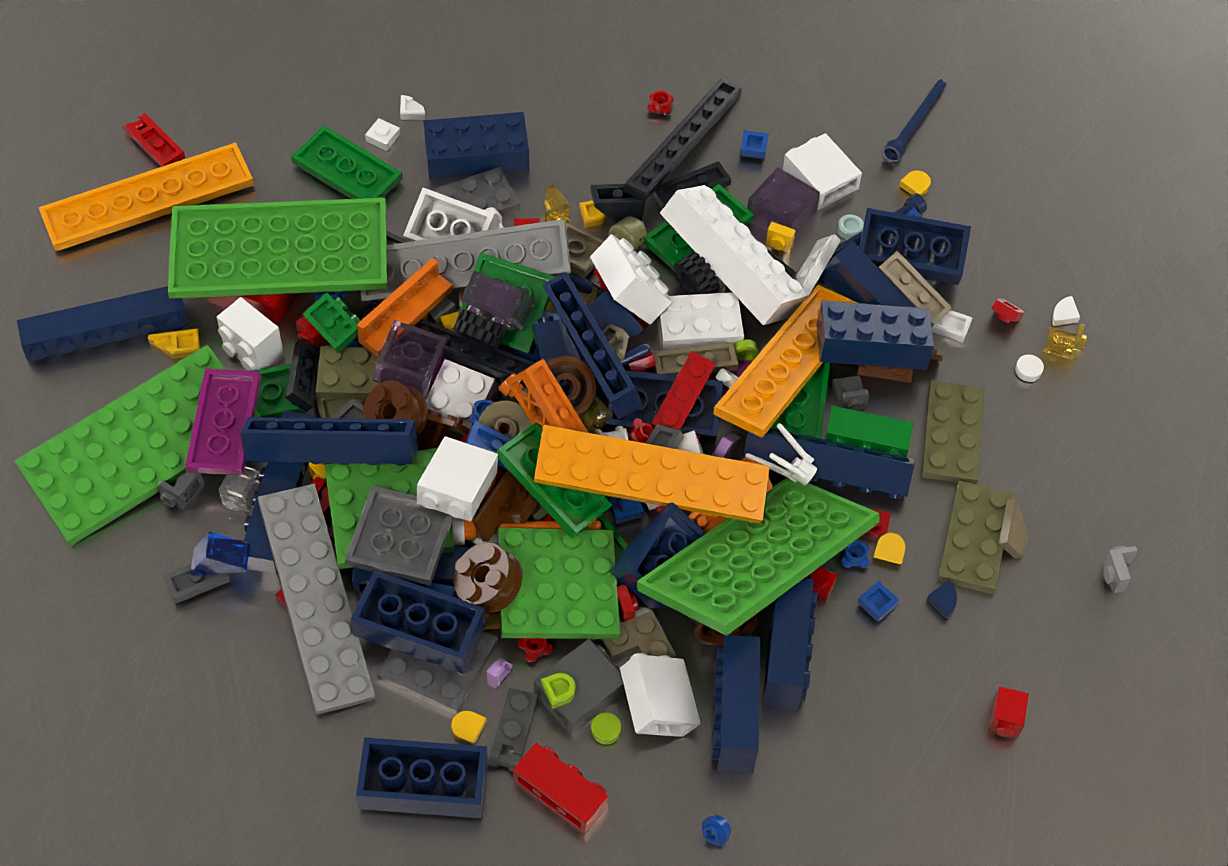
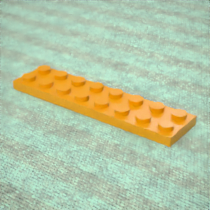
[38,142,254,251]
[713,285,858,438]
[533,425,769,524]

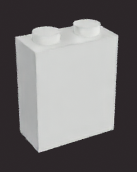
[783,133,862,210]
[417,436,498,522]
[620,653,701,737]

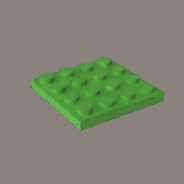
[325,448,455,569]
[497,528,620,639]

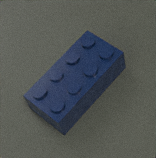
[423,112,530,179]
[859,208,971,285]
[816,301,934,370]
[607,371,723,440]
[350,570,486,674]
[762,578,818,711]
[712,635,760,773]
[356,737,488,818]

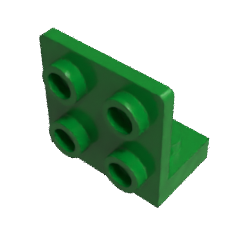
[303,293,360,353]

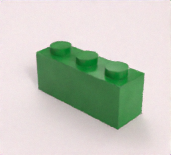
[825,405,914,457]

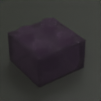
[747,167,820,234]
[461,271,534,332]
[373,320,447,399]

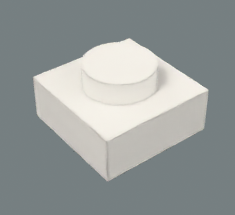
[365,118,400,151]

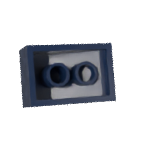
[610,502,706,608]

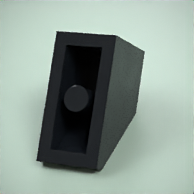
[590,184,646,223]

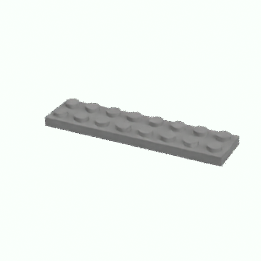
[361,219,571,303]
[258,484,375,715]

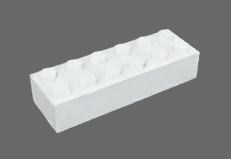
[660,185,808,325]

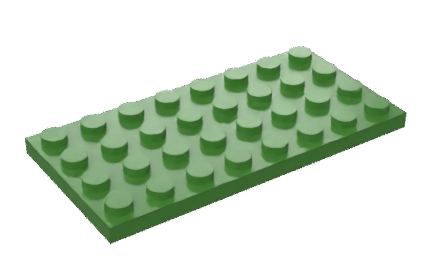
[168,198,387,299]
[15,344,261,546]
[637,477,879,636]

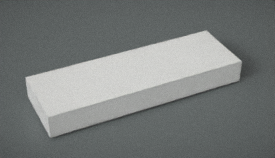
[795,234,841,297]

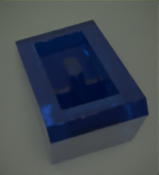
[190,531,250,576]

